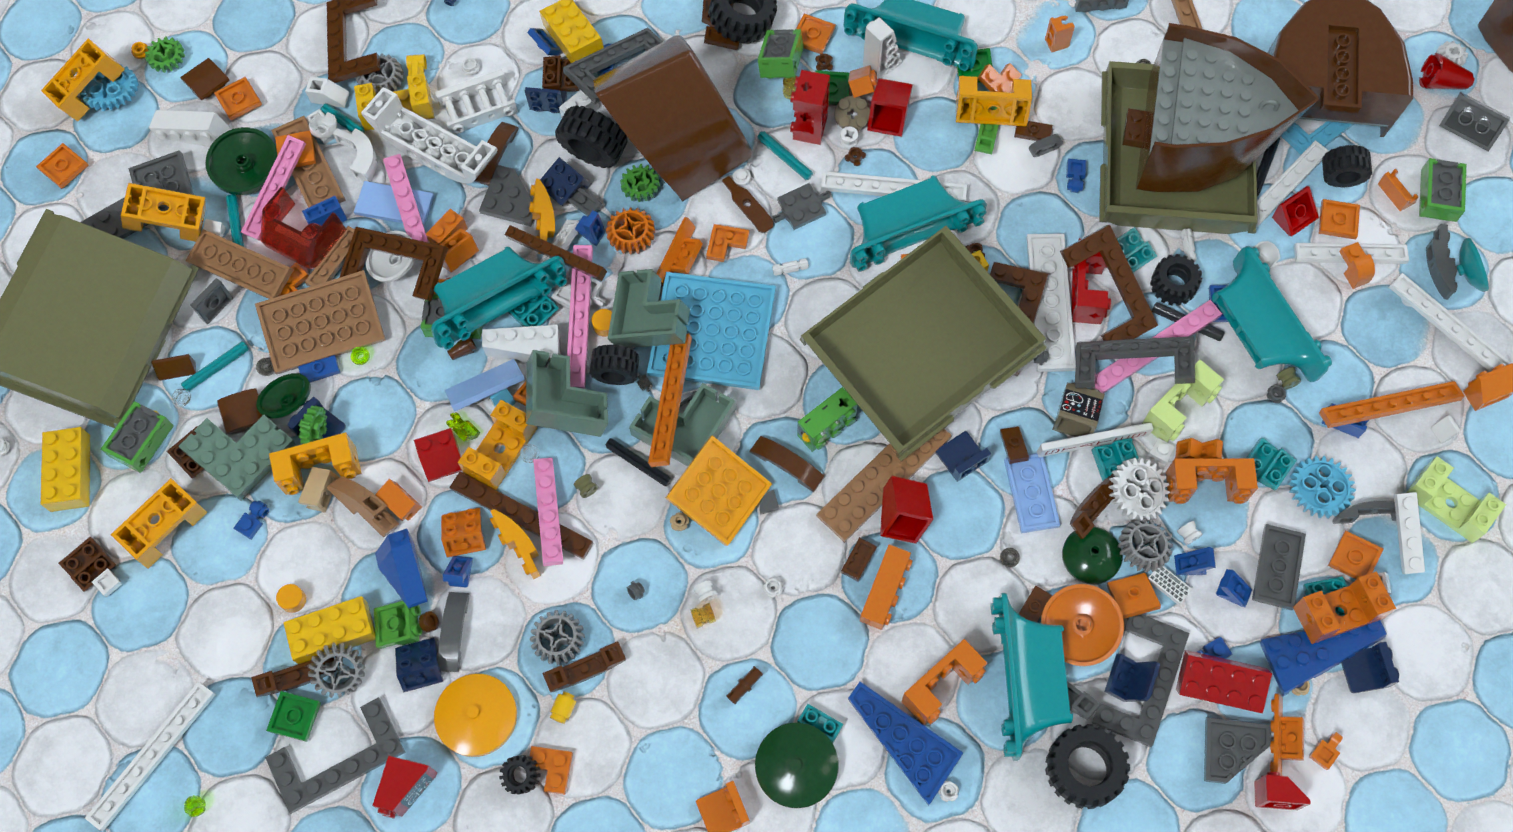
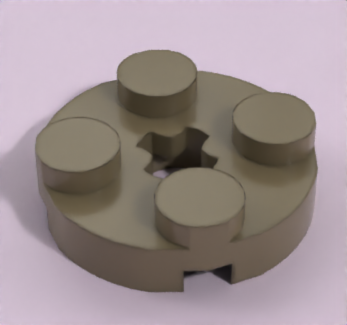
[834,96,870,131]

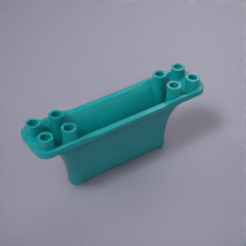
[843,0,978,71]
[850,175,987,272]
[1212,246,1332,382]
[431,247,567,350]
[990,593,1073,761]

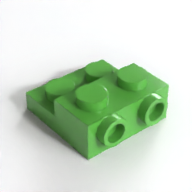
[374,601,422,649]

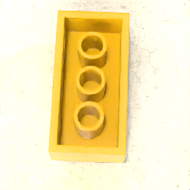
[539,0,604,63]
[40,427,90,512]
[283,596,376,664]

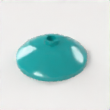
[1457,238,1489,292]

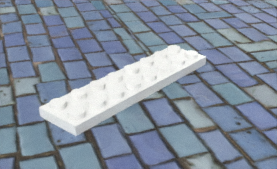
[1026,234,1076,372]

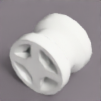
[840,127,858,149]
[1177,521,1203,545]
[693,580,718,604]

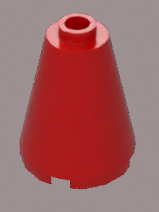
[1419,53,1475,90]

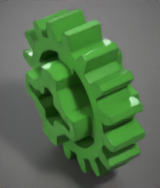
[145,36,185,73]
[620,164,660,202]
[299,406,327,444]

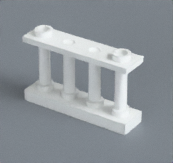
[435,69,518,134]

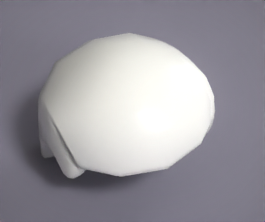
[308,112,337,138]
[1253,241,1280,269]

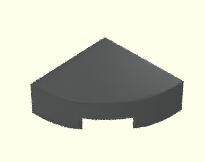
[760,490,779,515]

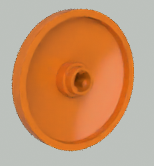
[1041,584,1124,666]

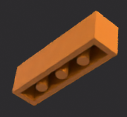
[860,544,913,630]

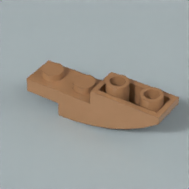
[327,476,399,538]

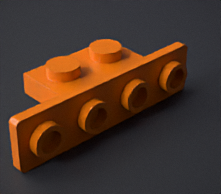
[656,217,703,286]
[1270,693,1304,776]

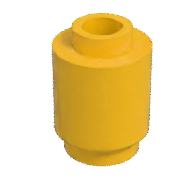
[550,691,577,724]

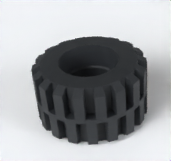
[1322,145,1372,188]
[1150,254,1202,306]
[589,345,639,385]

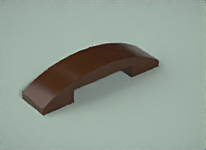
[474,122,519,186]
[750,436,825,492]
[1070,474,1115,539]
[542,641,626,693]
[251,655,338,697]

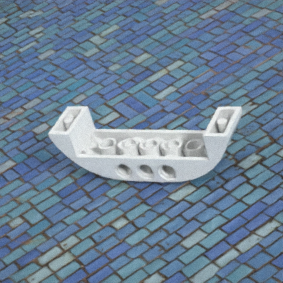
[361,87,498,184]

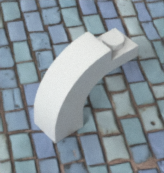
[333,128,378,182]

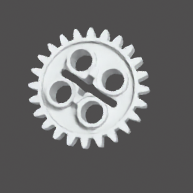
[1108,458,1170,521]

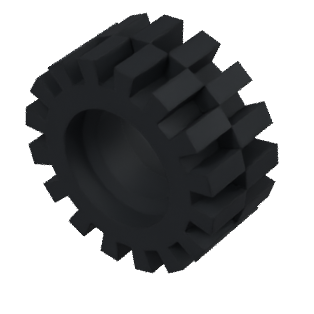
[499,755,541,795]

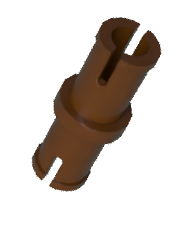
[726,666,763,705]

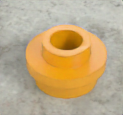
[131,42,149,59]

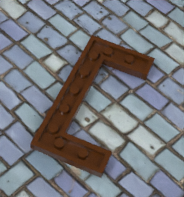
[326,0,380,83]
[1060,225,1158,341]
[339,227,448,301]
[990,262,1048,377]

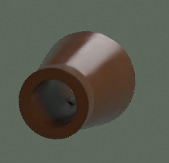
[447,337,477,360]

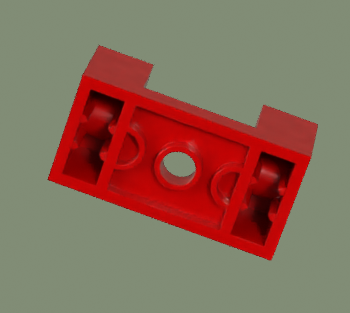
[790,70,830,145]
[1071,238,1111,324]

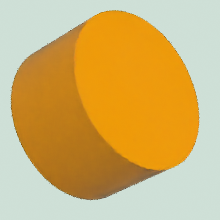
[592,309,612,337]
[276,584,306,613]

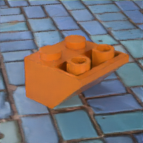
[1463,363,1513,411]

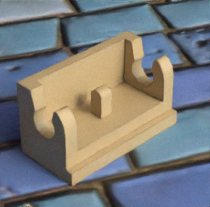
[298,467,339,513]

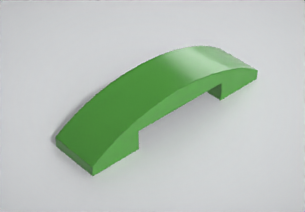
[974,106,999,155]

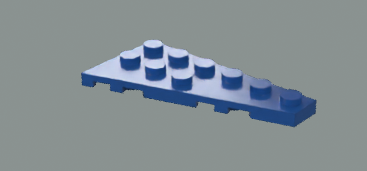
[1260,620,1387,696]
[848,682,963,806]

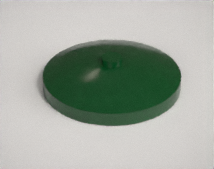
[205,127,277,195]
[755,723,839,808]

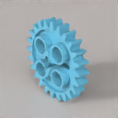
[80,64,139,111]
[1288,456,1356,519]

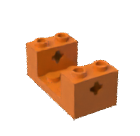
[1166,458,1258,504]
[1293,571,1396,644]
[901,639,987,726]

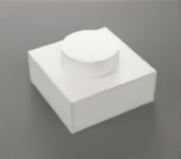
[1148,438,1176,465]
[92,568,122,597]

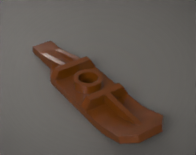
[722,176,774,233]

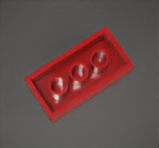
[1176,650,1272,714]

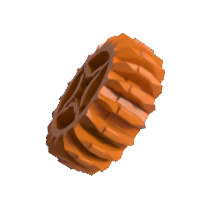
[606,206,656,255]

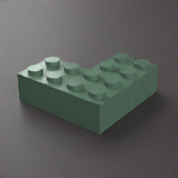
[607,269,690,348]
[526,350,608,437]
[629,383,736,466]
[179,415,296,501]

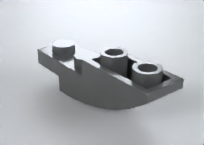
[1426,224,1457,300]

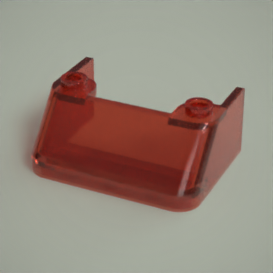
[260,187,347,269]

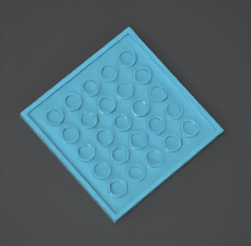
[647,272,776,390]

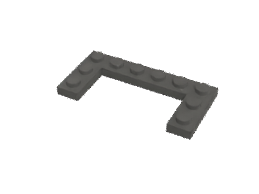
[563,27,663,104]
[1075,336,1195,388]
[1092,614,1190,747]
[265,697,406,814]

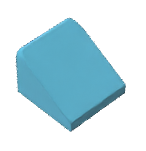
[490,388,516,407]

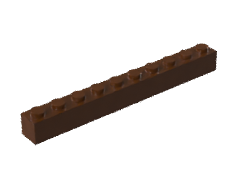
[504,225,607,281]

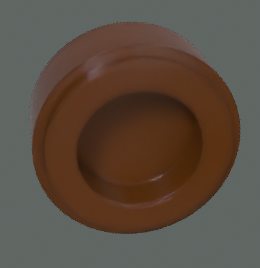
[419,611,439,633]

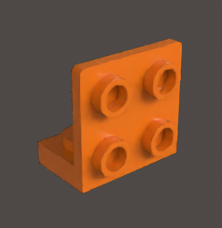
[441,508,486,557]
[696,781,750,832]

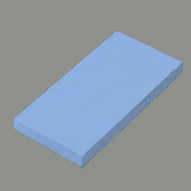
[354,181,434,227]
[445,359,525,411]
[1004,453,1060,533]

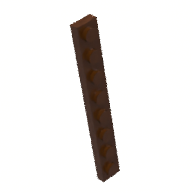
[449,472,594,560]

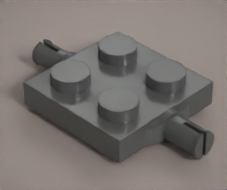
[772,183,830,230]

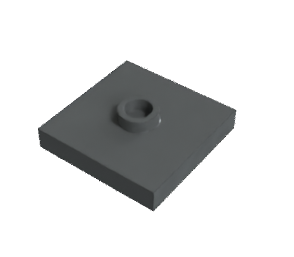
[190,278,233,325]

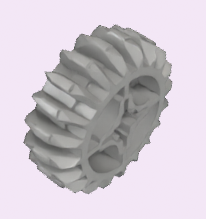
[356,53,404,95]
[1118,519,1173,573]
[530,610,585,665]
[308,642,365,698]

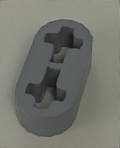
[1028,134,1063,157]

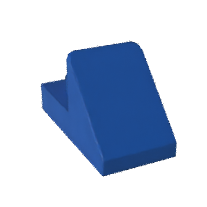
[575,210,606,246]
[1174,547,1216,575]
[443,556,473,588]
[1216,569,1252,607]

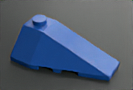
[375,528,428,608]

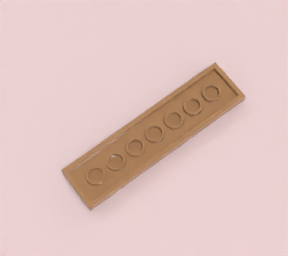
[816,429,952,543]

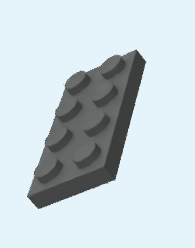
[1252,524,1306,610]

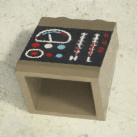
[1052,382,1105,437]

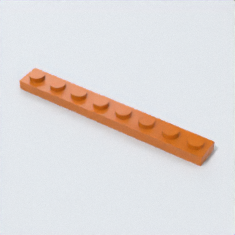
[648,333,692,467]
[1319,381,1465,428]

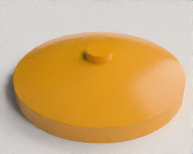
[434,674,517,757]

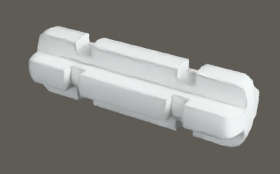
[1181,228,1197,263]
[772,258,809,276]

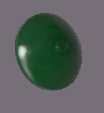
[256,373,311,419]
[1062,527,1122,584]

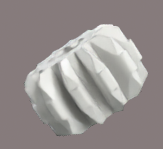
[1436,40,1468,66]

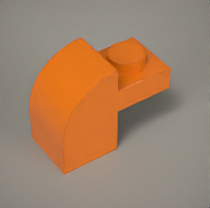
[1339,242,1375,289]
[1175,438,1223,459]

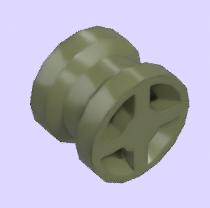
[1276,367,1301,390]
[573,474,598,498]

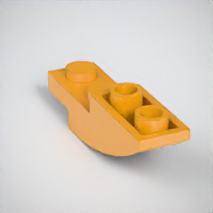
[529,179,555,254]
[490,509,540,580]

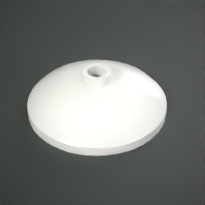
[366,231,414,282]

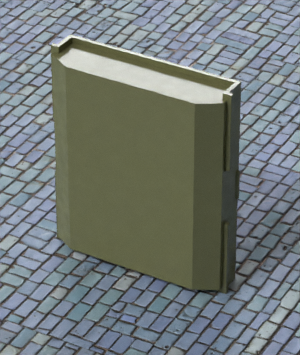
[1099,61,1258,234]
[0,209,199,428]
[800,226,1047,462]

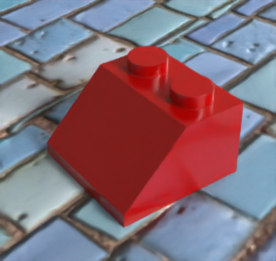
[414,428,462,482]
[1254,772,1311,810]

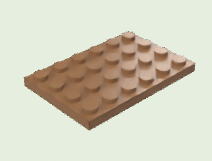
[255,270,386,374]

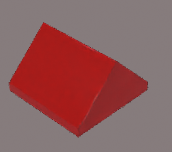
[1272,186,1319,237]

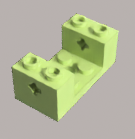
[1142,360,1224,442]
[1406,456,1507,543]

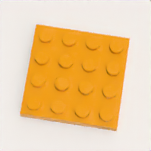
[665,435,772,546]

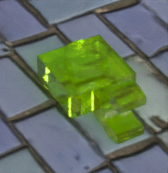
[446,412,480,442]

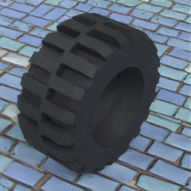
[708,0,777,43]
[555,105,628,168]
[1045,724,1130,809]

